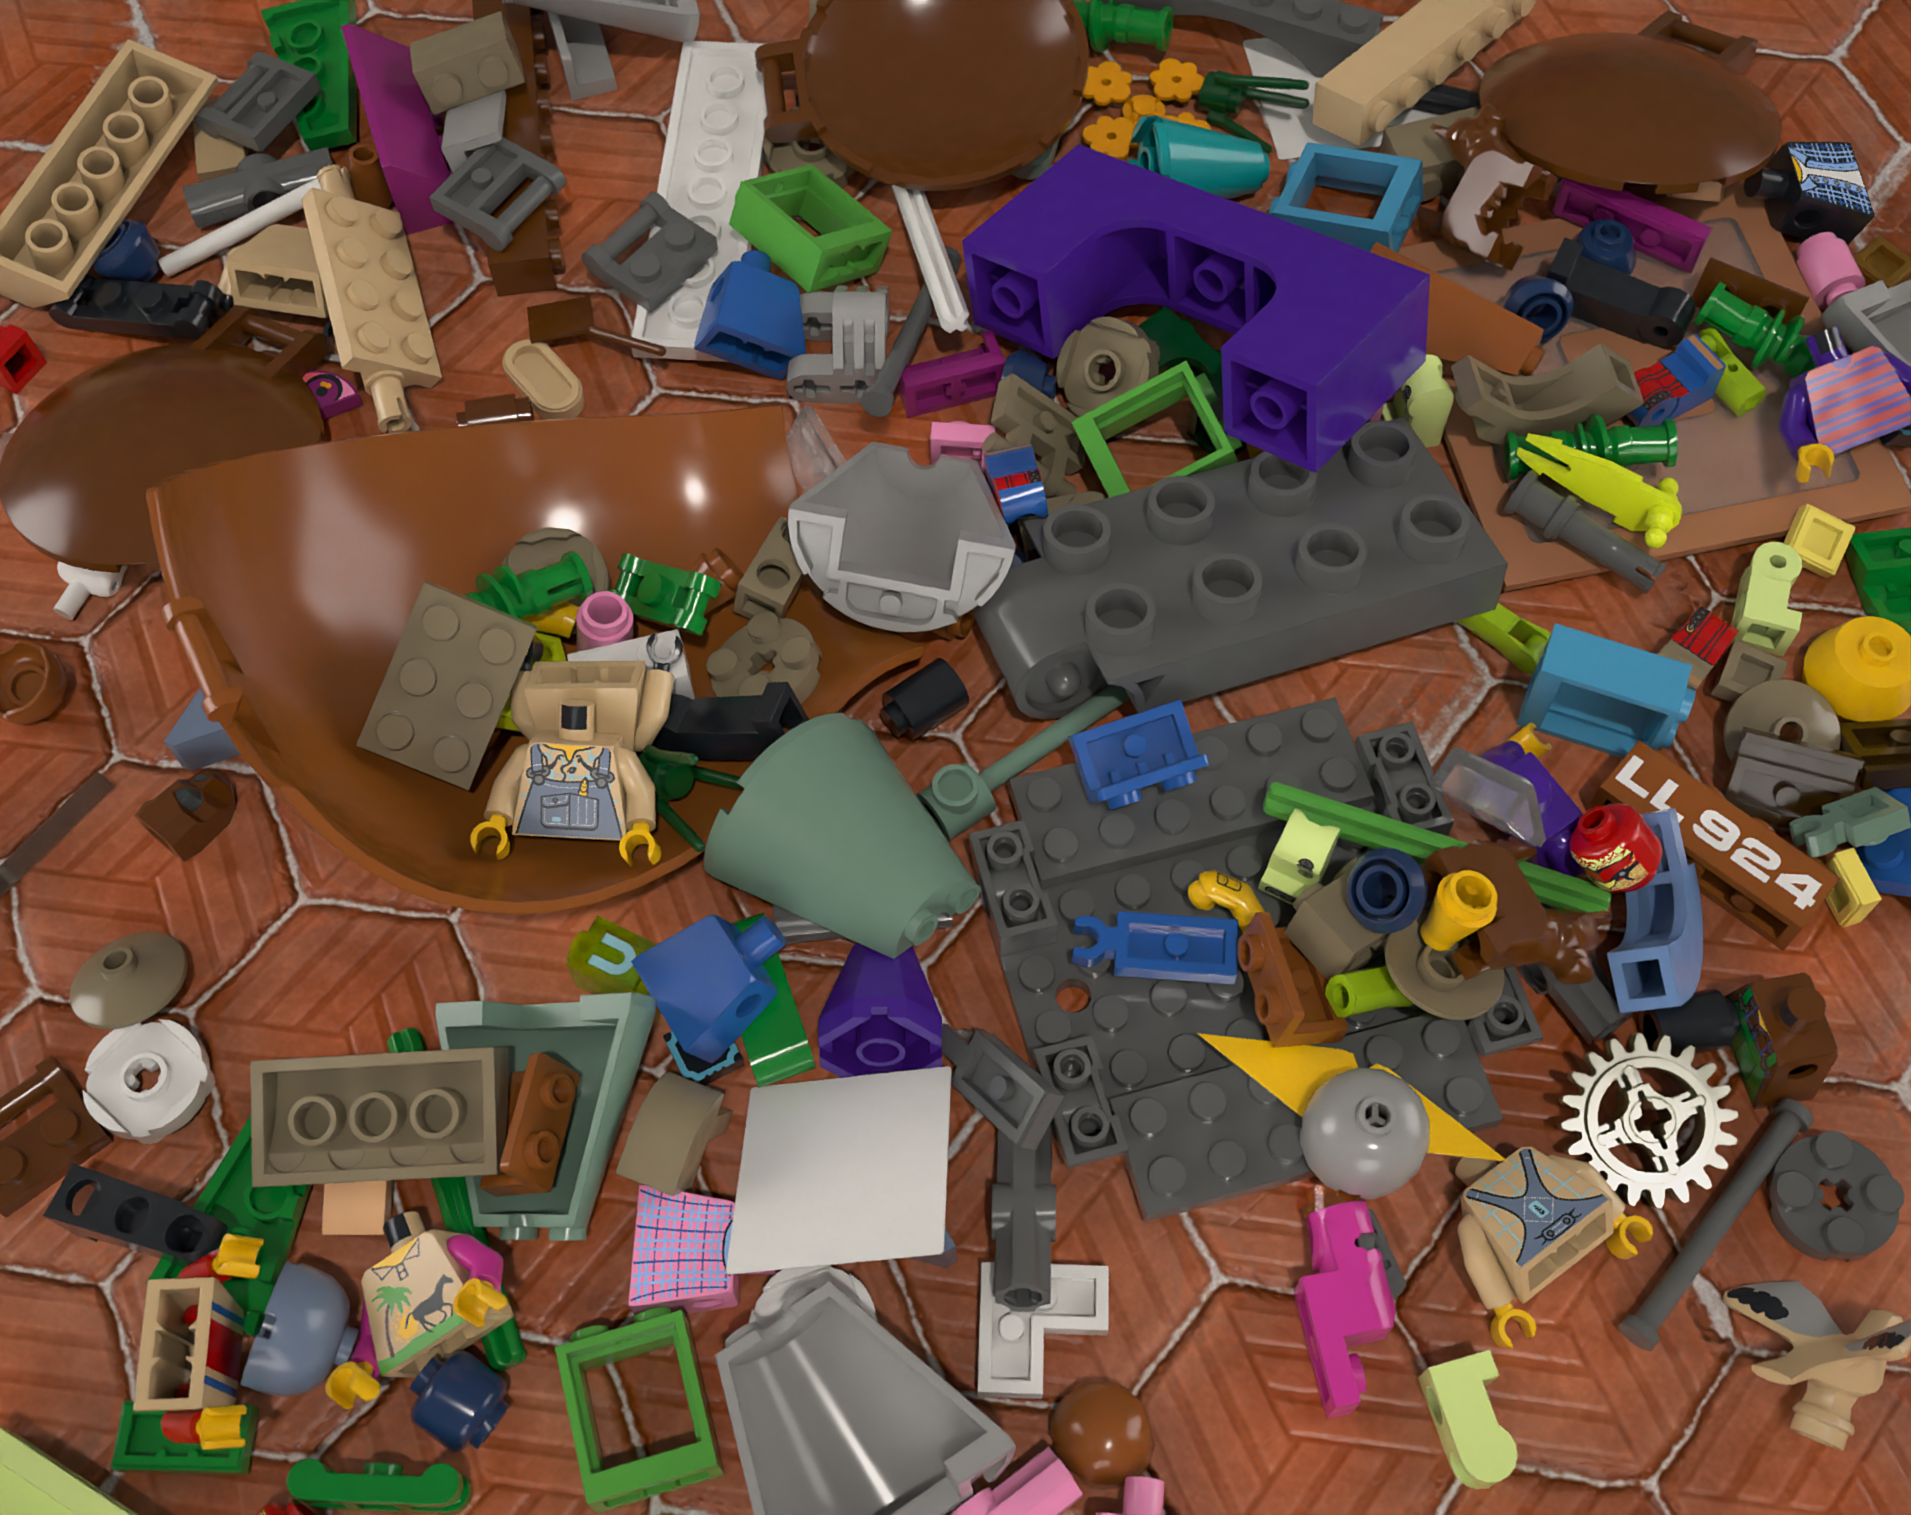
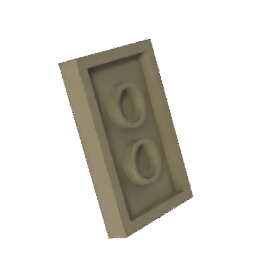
[356,580,538,790]

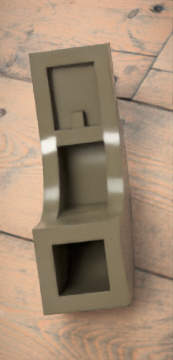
[1451,343,1644,445]

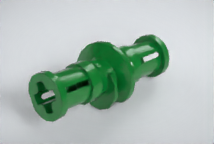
[1072,0,1174,53]
[1693,281,1816,378]
[1504,414,1678,480]
[464,551,593,619]

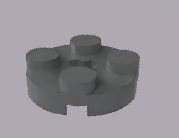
[1766,1130,1904,1262]

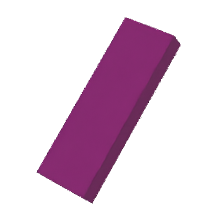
[1552,178,1713,273]

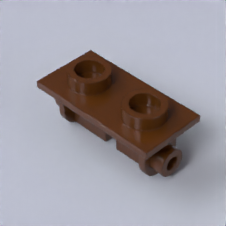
[1692,257,1809,324]

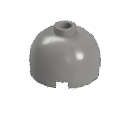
[1300,1067,1430,1199]

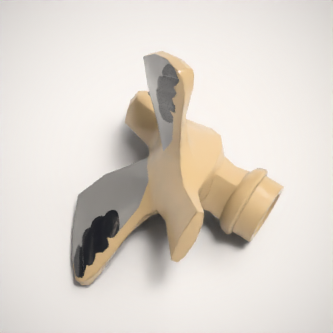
[1723,1281,1911,1451]

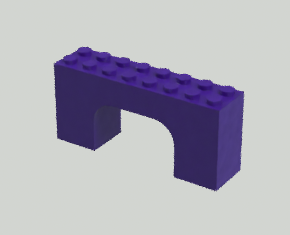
[962,144,1430,473]

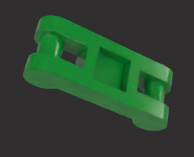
[608,553,722,636]
[287,1458,473,1514]

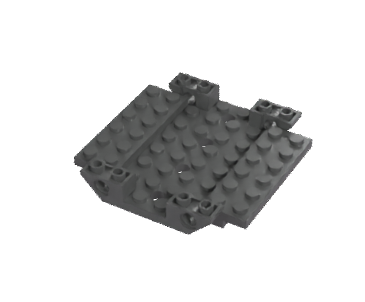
[968,697,1544,1223]

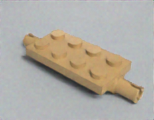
[301,164,442,434]

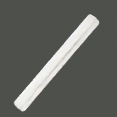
[892,185,969,333]

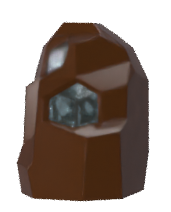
[135,770,237,861]

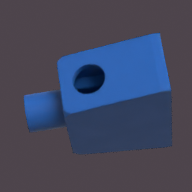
[694,250,806,380]
[631,914,787,1063]

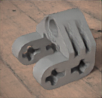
[786,285,891,403]

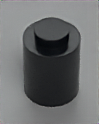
[880,658,969,740]
[1638,988,1740,1056]

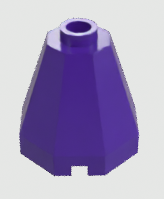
[818,943,942,1078]

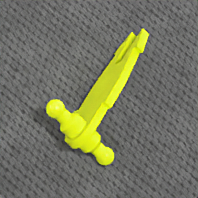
[1516,433,1682,549]

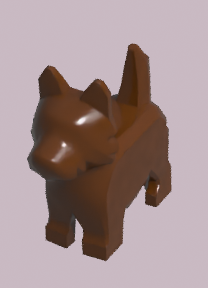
[1416,103,1558,271]
[1420,836,1613,984]

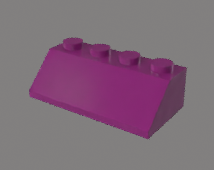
[341,24,454,235]

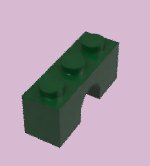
[1138,306,1247,456]

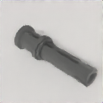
[1503,470,1667,594]

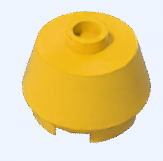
[1802,616,1911,723]

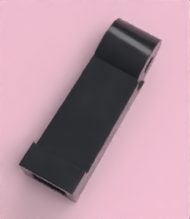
[1546,237,1696,348]
[651,682,810,760]
[43,1163,230,1267]

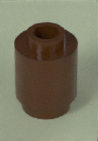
[456,393,534,426]

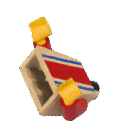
[133,1234,264,1450]

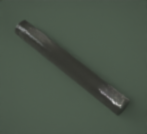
[0,771,114,898]

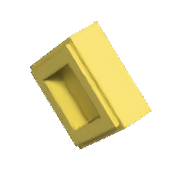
[1783,504,1856,578]
[1825,847,1882,928]

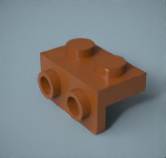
[1237,912,1349,1048]
[479,1053,580,1197]

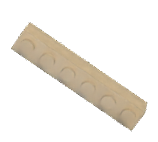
[1312,0,1536,147]

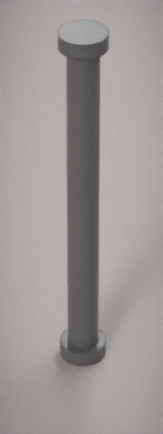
[861,246,961,417]
[1619,1098,1814,1351]

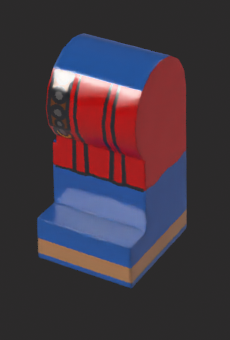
[1626,333,1726,427]
[983,443,1048,525]

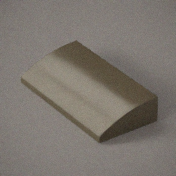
[250,1047,509,1187]

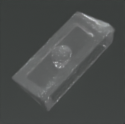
[786,405,846,493]
[1430,747,1546,847]

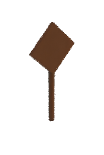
[527,296,666,356]

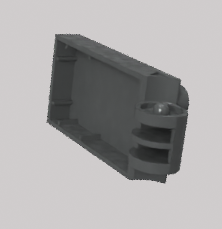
[973,417,1508,719]

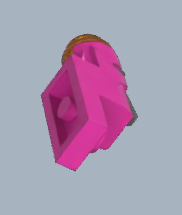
[1293,1183,1406,1419]

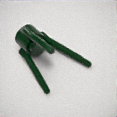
[1198,70,1309,154]
[638,745,744,852]

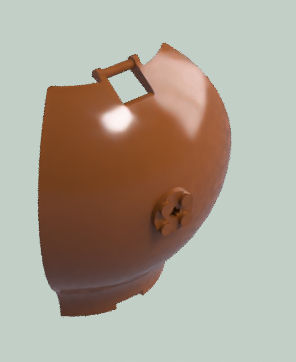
[146,405,925,914]

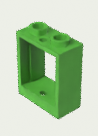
[729,164,892,293]
[1071,361,1242,498]
[555,1307,725,1513]

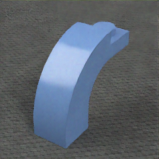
[1607,808,1703,1013]

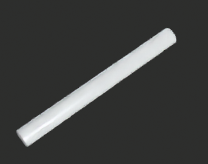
[158,178,321,278]

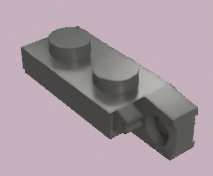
[942,1023,1064,1150]

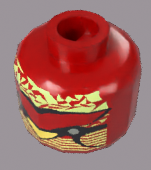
[1569,803,1663,893]

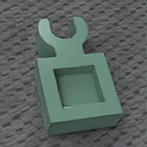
[1789,787,1911,857]

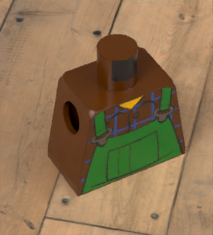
[1724,973,1838,1110]

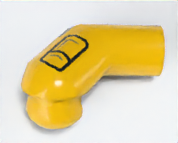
[1187,870,1265,933]

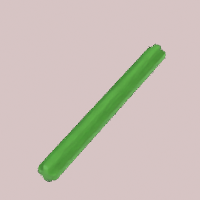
[1263,782,1611,913]

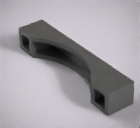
[1103,0,1384,78]

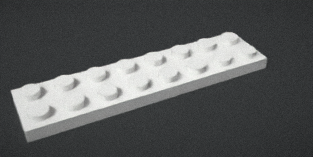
[631,41,767,362]

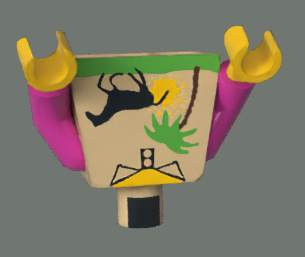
[325,1211,514,1410]

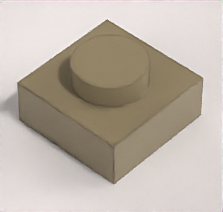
[1710,639,1788,703]

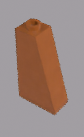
[1370,242,1546,377]

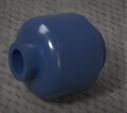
[409,1351,510,1452]

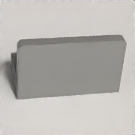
[547,11,618,101]
[441,90,507,173]

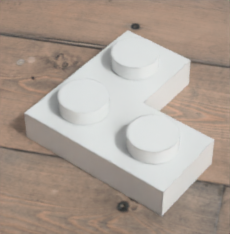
[978,1262,1109,1399]

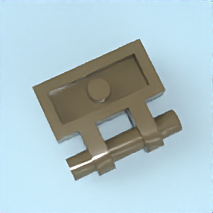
[982,373,1086,498]

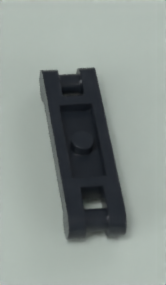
[49,273,224,340]

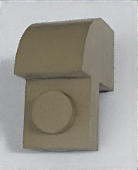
[615,1072,733,1196]

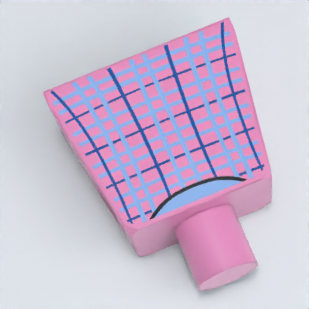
[628,1185,777,1315]

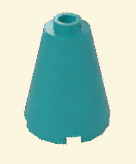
[1128,115,1270,199]

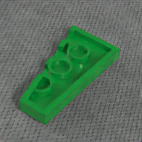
[261,0,357,151]
[146,1115,312,1338]

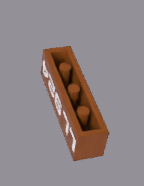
[1587,740,1841,951]

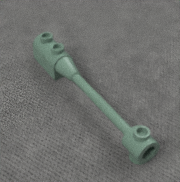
[916,685,1130,842]

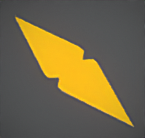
[1197,1033,1509,1162]

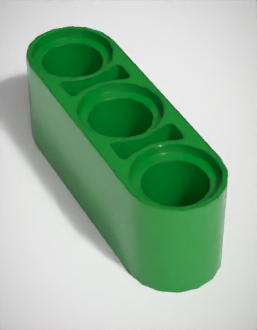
[732,912,816,1088]

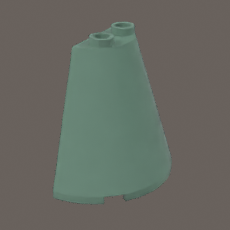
[704,713,981,959]
[435,993,656,1240]

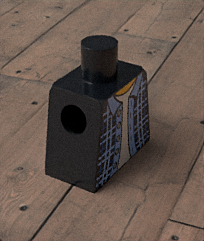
[1744,142,1875,246]

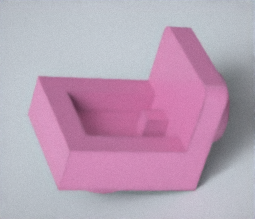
[930,421,995,487]

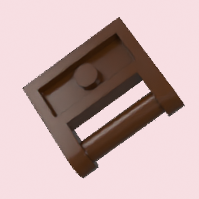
[0,1055,114,1218]

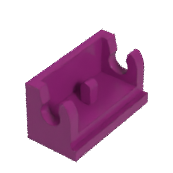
[896,330,1005,419]

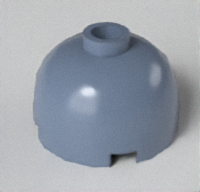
[241,1261,359,1397]

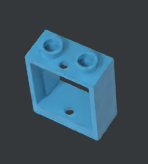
[1269,142,1424,253]
[1516,623,1696,759]

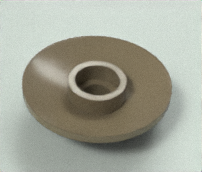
[1723,679,1841,763]
[1385,910,1505,1020]
[69,932,188,1030]

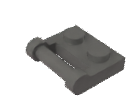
[194,52,322,153]
[430,137,567,251]
[581,192,718,313]

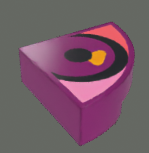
[302,371,363,420]

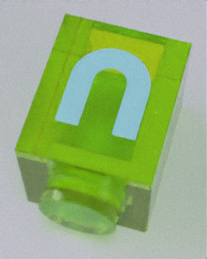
[566,916,657,996]

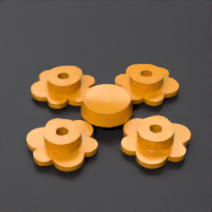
[1083,58,1211,160]

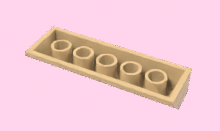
[0,39,218,308]

